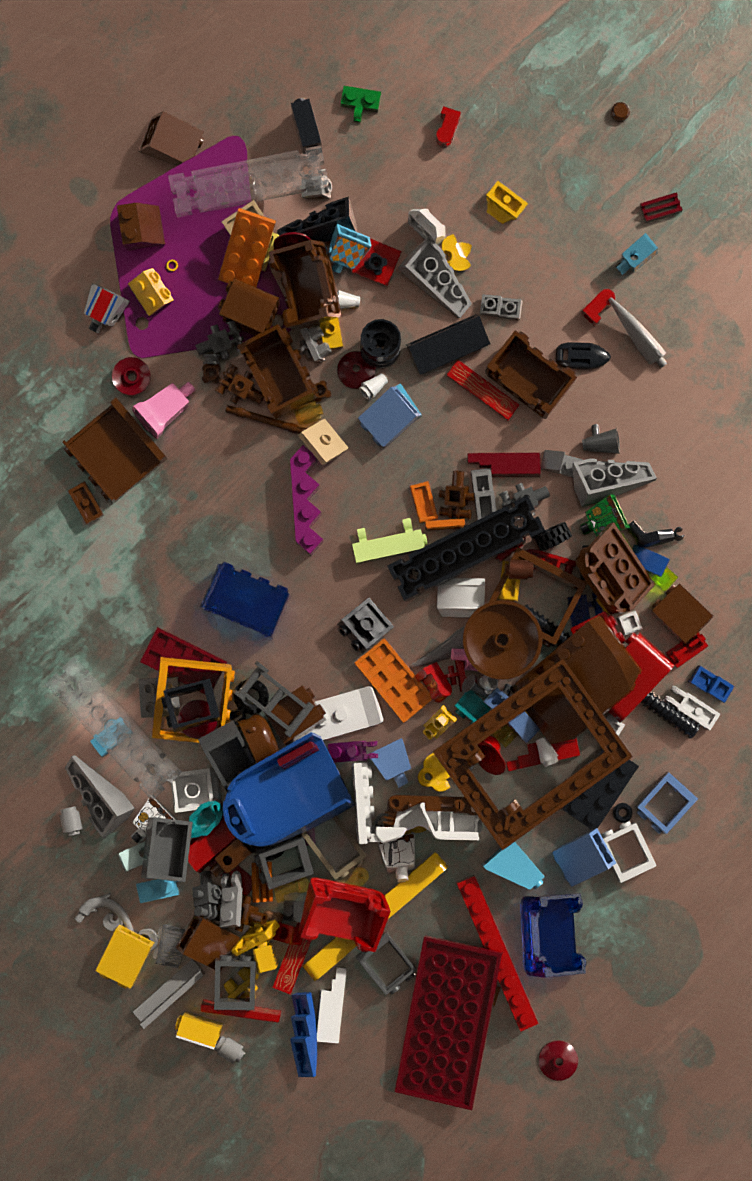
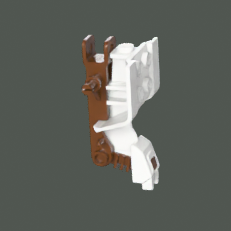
[370,795,482,844]

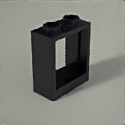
[161,679,221,732]

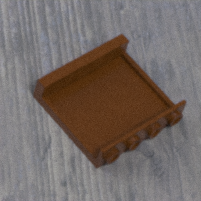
[63,398,167,503]

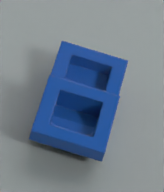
[632,544,670,578]
[688,665,735,703]

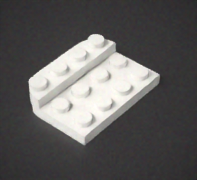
[351,763,376,844]

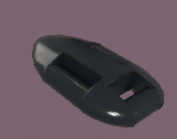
[556,342,611,370]

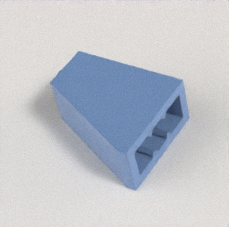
[483,688,540,743]

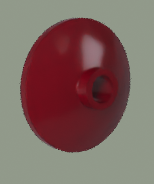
[273,232,311,250]
[337,351,375,389]
[112,357,151,396]
[178,700,217,739]
[538,1040,578,1081]

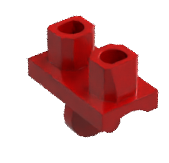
[445,660,477,692]

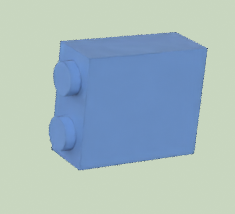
[358,386,421,447]
[552,828,616,887]

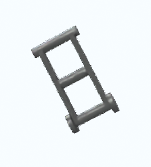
[233,661,314,737]

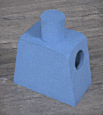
[371,738,411,788]

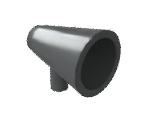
[582,424,620,454]

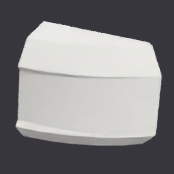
[408,209,445,246]
[437,578,485,618]
[170,768,221,813]

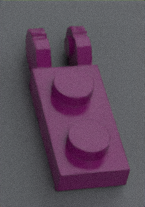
[328,741,378,763]

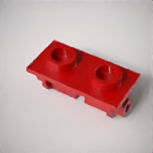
[666,633,708,668]

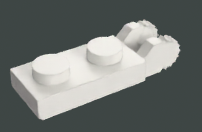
[664,686,720,731]

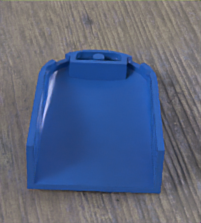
[223,732,355,847]

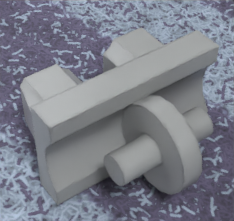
[298,326,332,363]

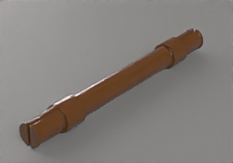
[225,404,307,434]

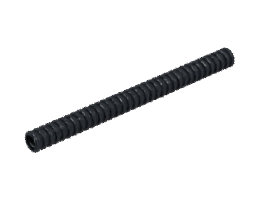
[524,604,700,739]

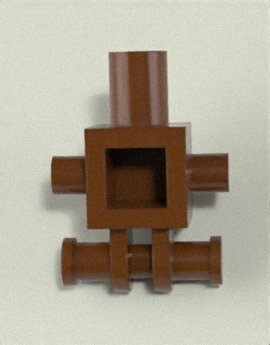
[214,363,264,405]
[439,470,475,519]
[219,895,267,932]

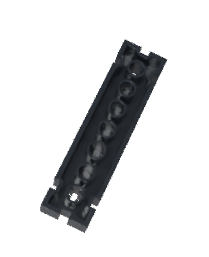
[387,495,547,601]

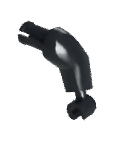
[627,520,685,548]

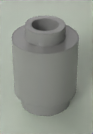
[59,806,83,836]
[214,1036,245,1064]

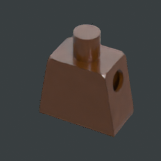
[210,839,254,878]

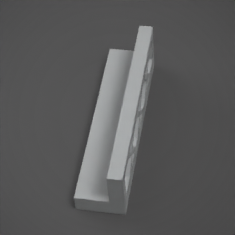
[133,959,205,1029]

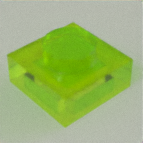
[652,567,678,592]

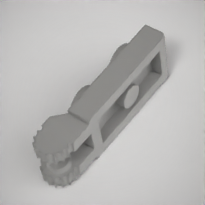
[219,871,243,929]

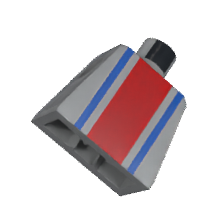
[84,283,130,333]

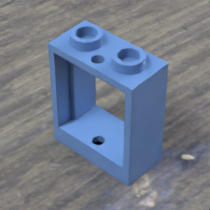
[635,772,698,834]

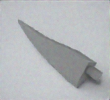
[608,297,667,368]
[409,626,465,667]

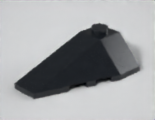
[277,196,357,242]

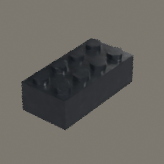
[561,748,639,830]

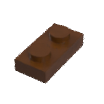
[68,481,104,525]

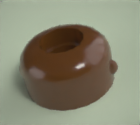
[238,714,279,763]

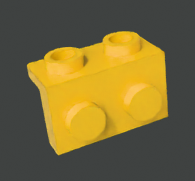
[128,268,174,316]

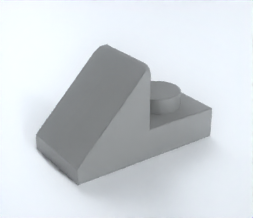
[541,450,583,478]

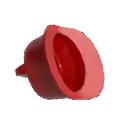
[474,736,506,775]

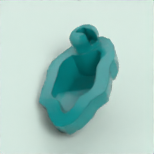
[189,801,223,838]

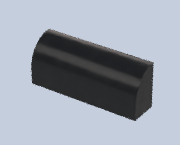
[406,314,490,375]

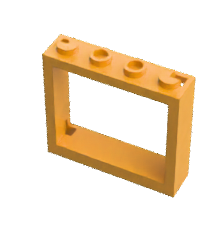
[152,657,235,743]

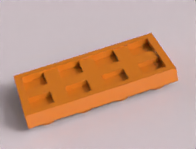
[218,208,276,287]
[354,638,432,723]

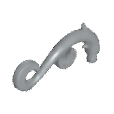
[74,893,158,951]

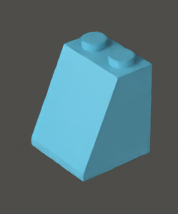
[481,842,545,890]

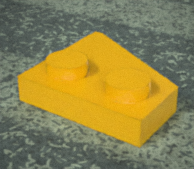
[231,920,280,957]

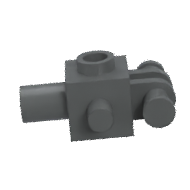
[196,320,244,360]
[499,483,550,521]
[192,871,222,921]

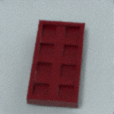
[140,627,228,695]

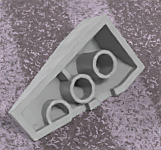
[398,237,472,318]
[572,458,657,507]
[65,755,135,838]

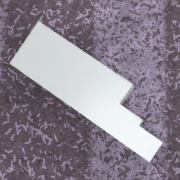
[316,967,347,1043]

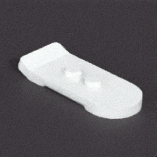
[294,686,383,742]

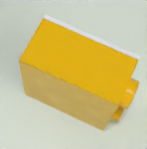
[175,1011,224,1049]

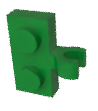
[341,86,381,123]

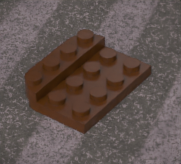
[575,523,655,615]

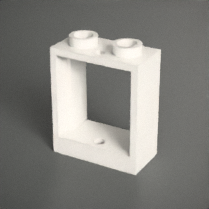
[601,821,656,883]

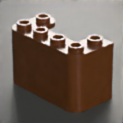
[269,240,341,329]
[217,279,280,336]
[237,324,319,419]
[485,330,577,419]

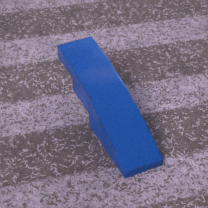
[290,992,317,1077]

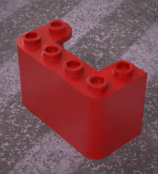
[608,632,674,723]

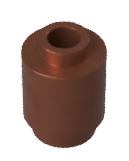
[505,560,533,580]

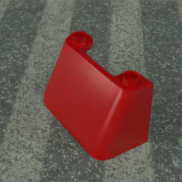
[299,877,391,952]

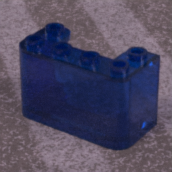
[200,562,291,639]

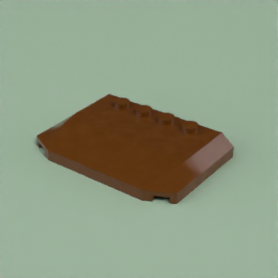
[511,616,642,744]

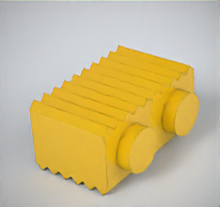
[253,941,279,973]

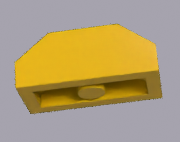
[486,181,528,224]

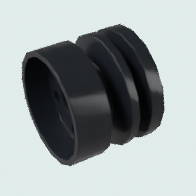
[360,319,401,369]

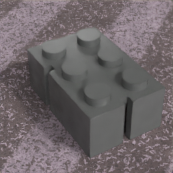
[198,721,257,792]
[141,817,192,882]

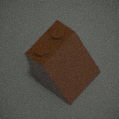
[138,111,204,166]
[117,203,165,251]

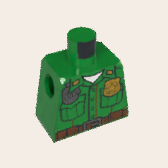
[580,494,630,537]

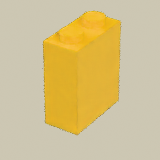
[95,925,155,989]

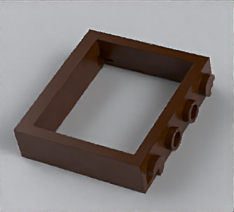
[488,547,587,648]

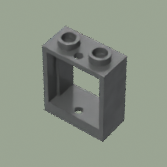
[254,834,314,890]
[356,931,417,995]
[214,955,256,1010]

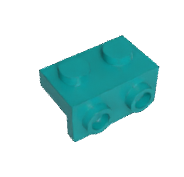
[454,691,491,724]

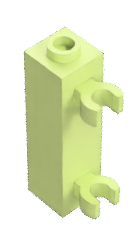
[352,518,428,565]

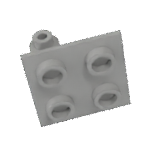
[139,677,180,718]

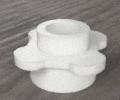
[479,675,498,694]

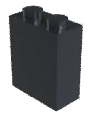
[291,98,322,158]

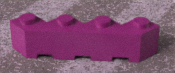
[290,445,324,556]

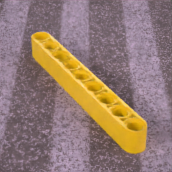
[302,852,449,981]

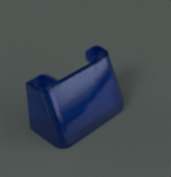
[520,893,586,978]

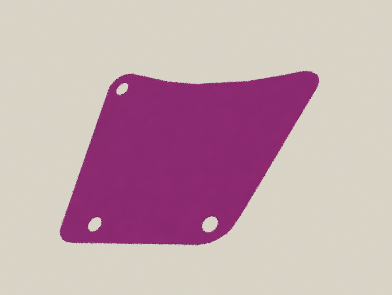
[110,136,291,358]

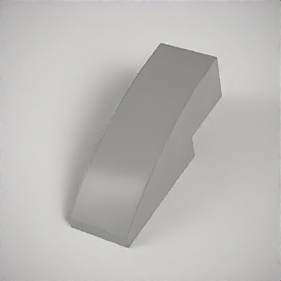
[470,468,496,520]

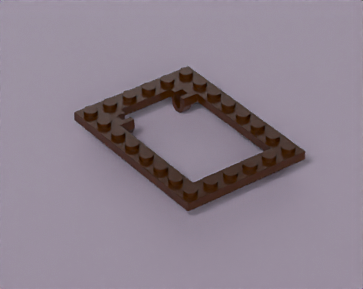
[432,659,633,850]

